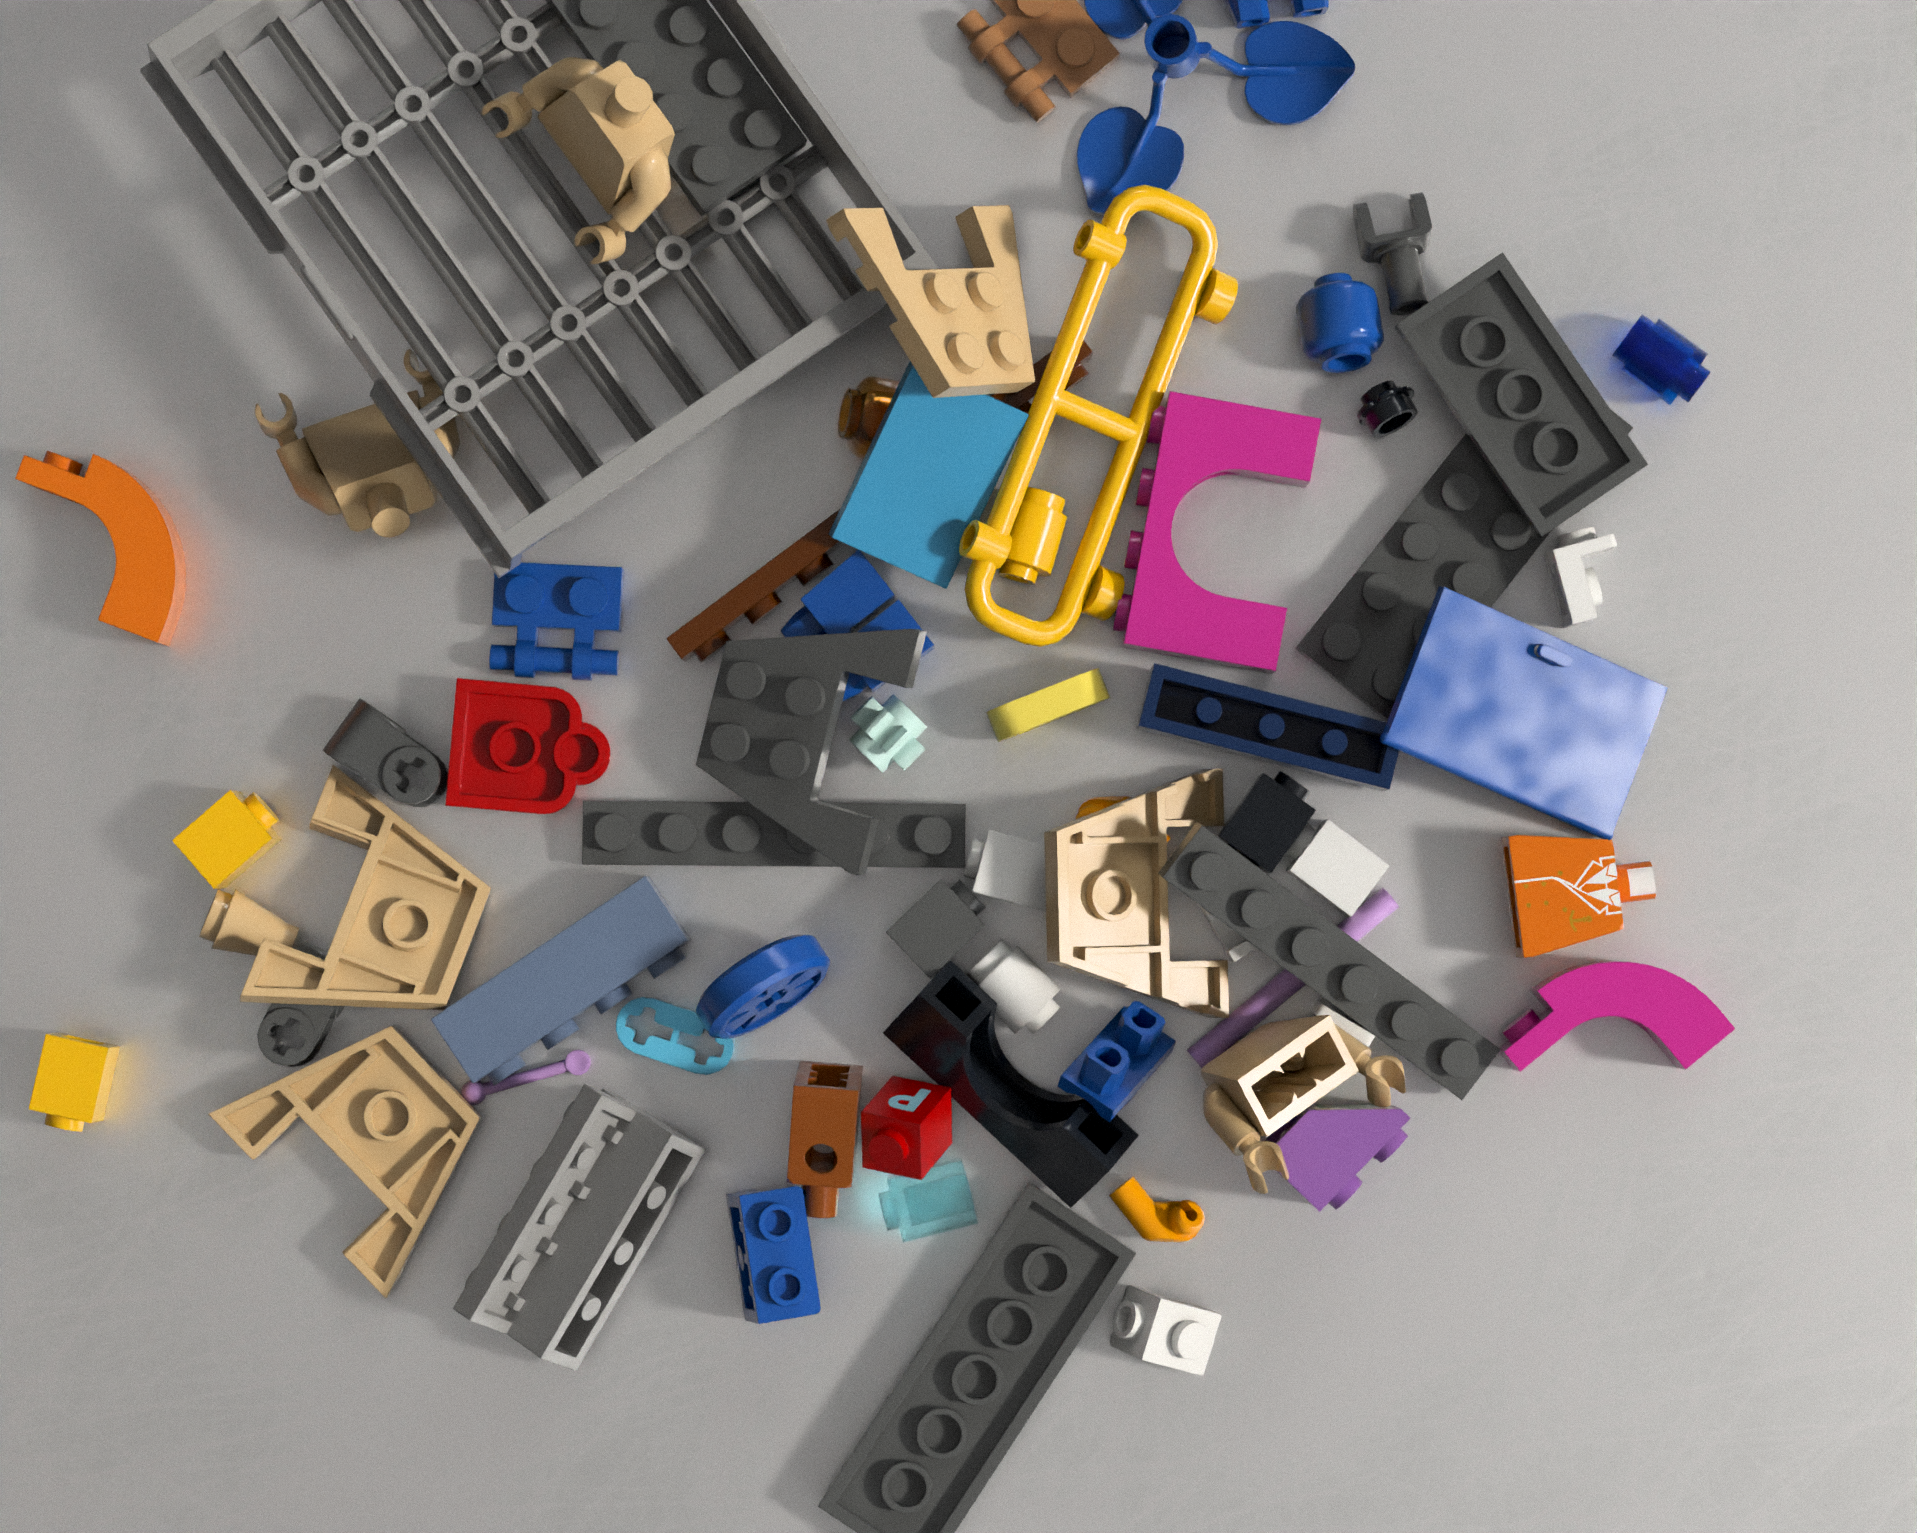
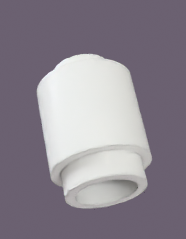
[966,939,1060,1034]

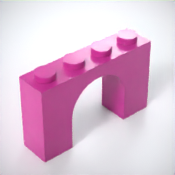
[1113,391,1321,674]

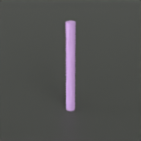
[1187,888,1399,1068]

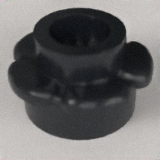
[1357,381,1418,437]

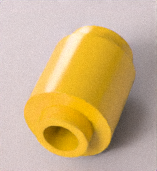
[998,487,1067,585]

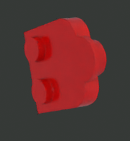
[445,678,610,814]

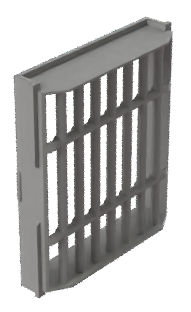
[140,0,938,578]

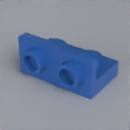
[726,1186,821,1324]

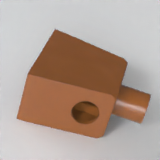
[787,1061,863,1218]

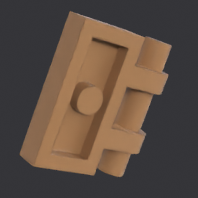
[956,0,1120,123]

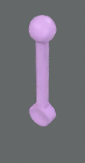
[461,1050,591,1105]

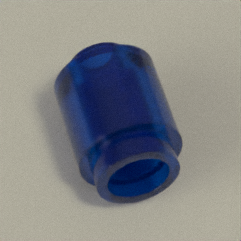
[1612,314,1711,405]

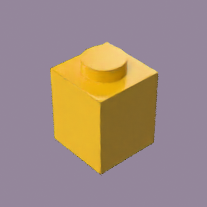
[172,790,282,889]
[29,1032,120,1132]

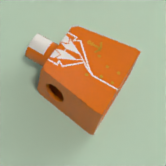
[1501,835,1656,958]

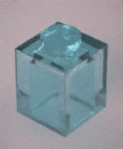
[878,1157,978,1242]

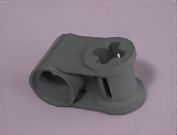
[323,698,448,807]
[257,940,345,1067]

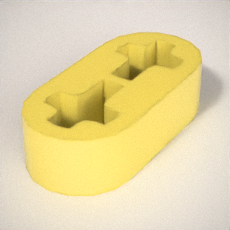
[986,668,1110,742]

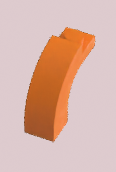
[15,451,187,646]

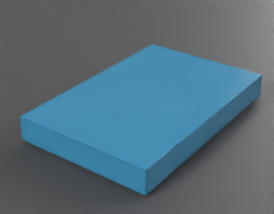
[829,361,1029,589]

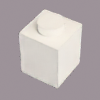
[1285,819,1390,917]
[964,829,1046,912]

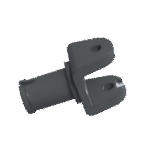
[1353,192,1432,316]

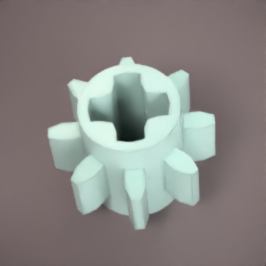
[849,694,928,773]

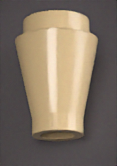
[199,889,299,956]

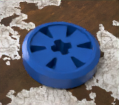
[696,934,830,1039]

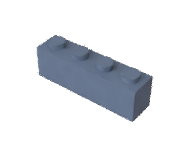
[431,876,691,1086]

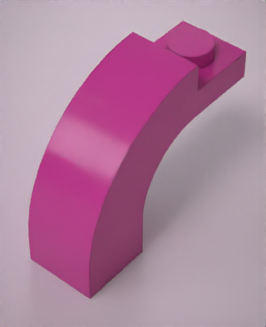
[1499,961,1735,1072]

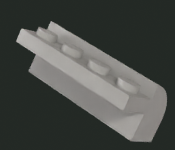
[453,1084,706,1371]

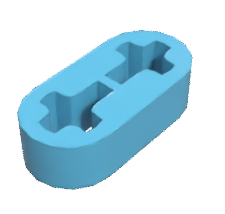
[616,997,735,1075]

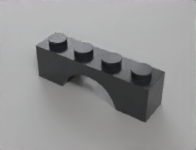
[883,960,1139,1208]

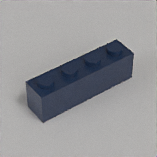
[1136,663,1399,792]

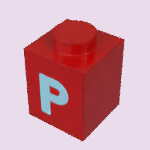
[861,1076,952,1180]

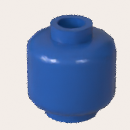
[1296,273,1384,373]

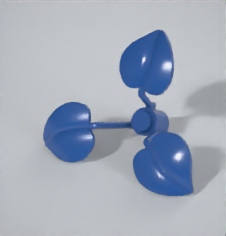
[1077,0,1356,214]

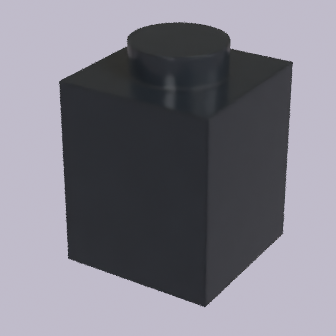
[1216,771,1316,874]

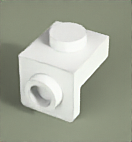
[1110,1285,1222,1376]

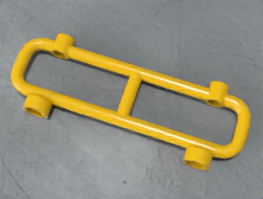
[959,184,1238,647]

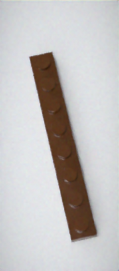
[666,341,1093,663]

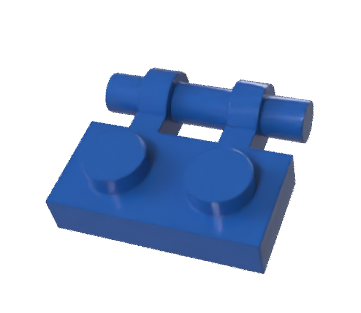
[489,563,624,681]

